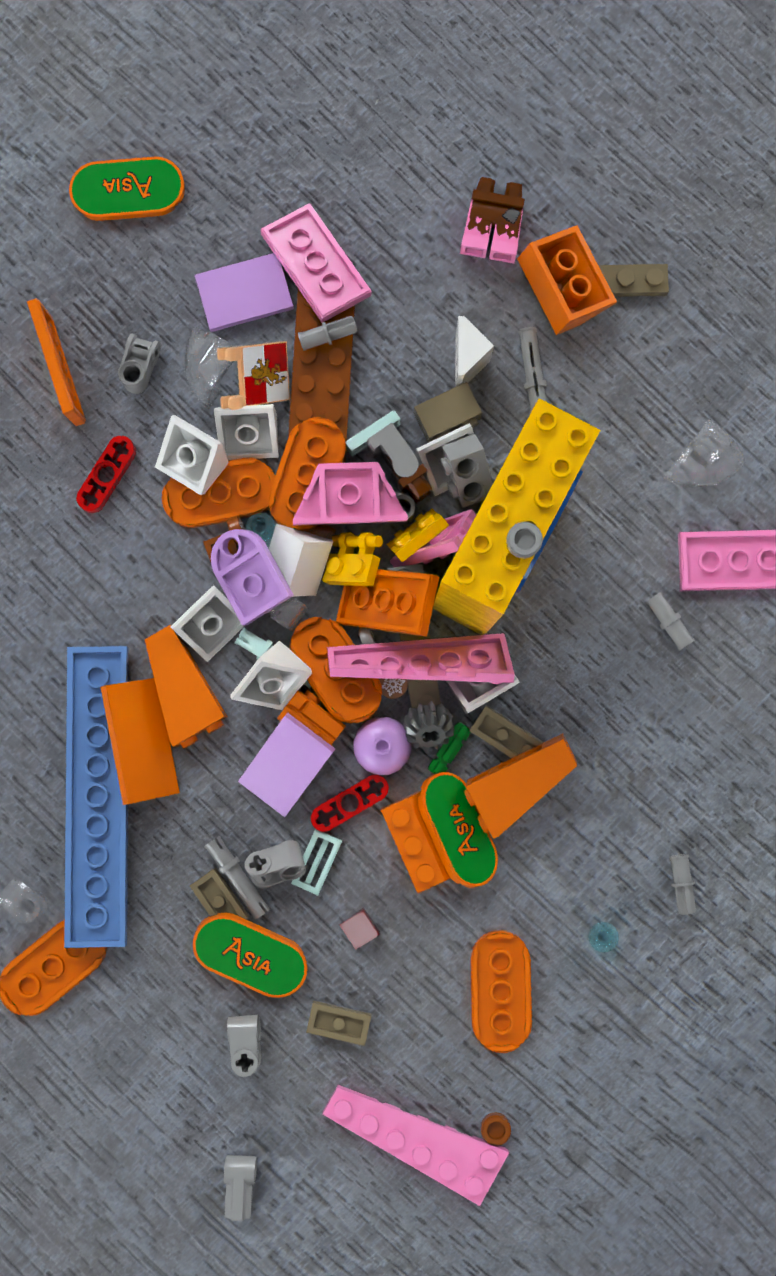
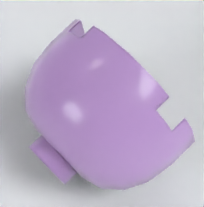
[353,717,412,775]

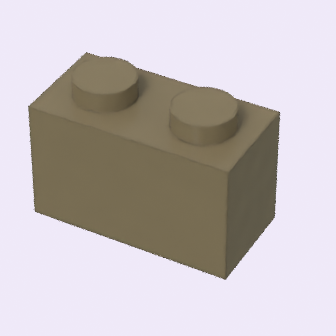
[414,382,482,443]

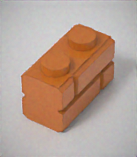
[277,689,346,746]

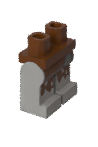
[367,423,432,504]

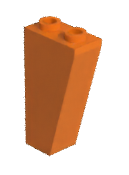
[145,625,228,749]
[464,733,577,839]

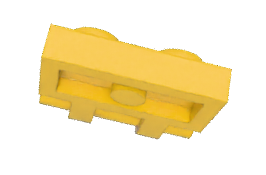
[386,508,449,562]
[322,532,383,587]

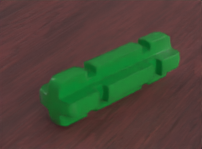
[428,722,471,774]

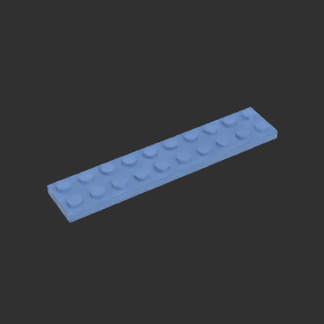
[64,646,128,948]

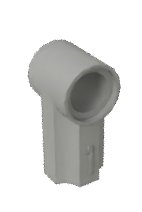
[224,1155,257,1221]

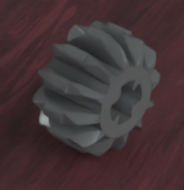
[403,700,454,751]

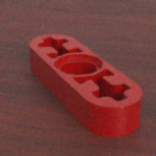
[76,436,136,513]
[311,774,389,832]

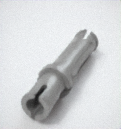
[519,327,547,413]
[204,835,270,920]

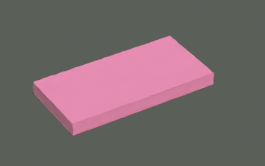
[261,203,372,322]
[678,530,776,591]

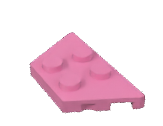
[293,462,408,526]
[390,509,476,567]

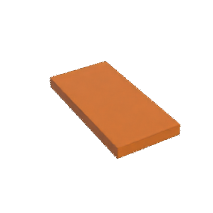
[27,298,86,426]
[336,569,439,637]
[100,678,180,805]

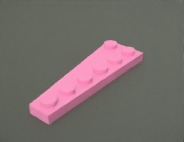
[327,633,514,684]
[323,1085,509,1206]

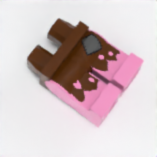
[460,177,525,264]

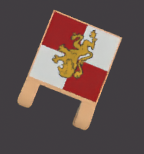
[217,341,290,410]

